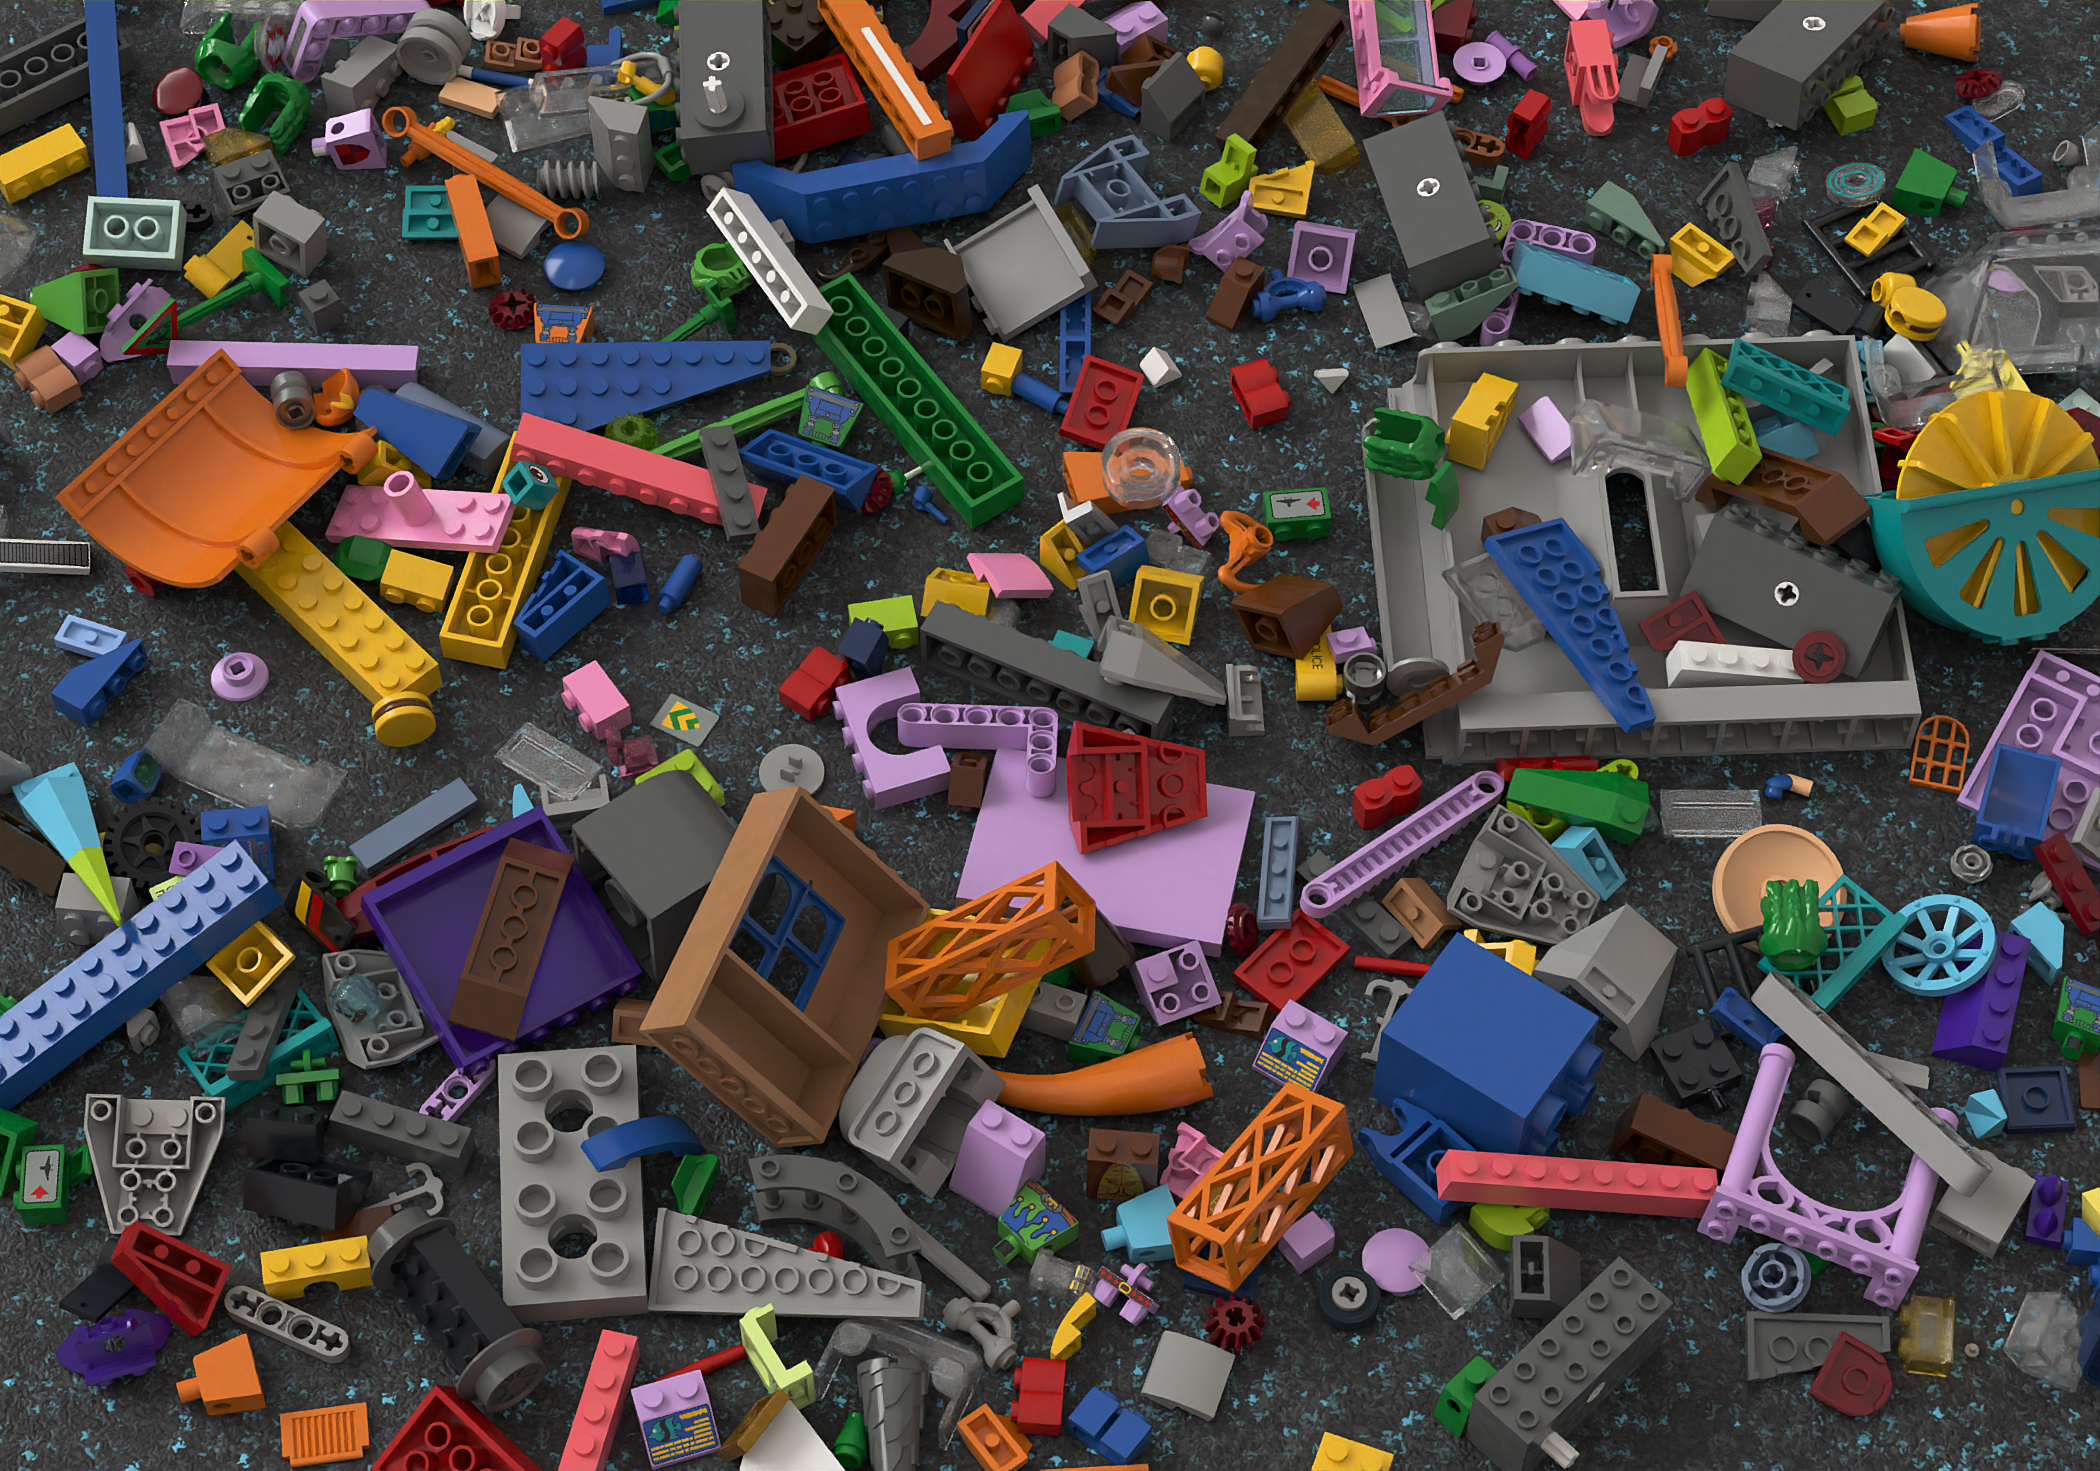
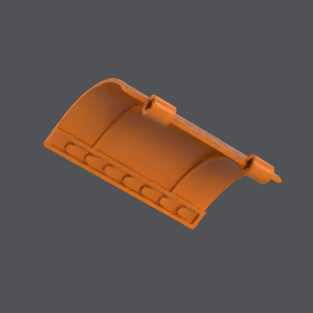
[55,348,378,588]

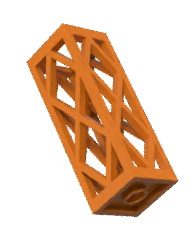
[884,860,1096,1022]
[1166,1082,1354,1292]

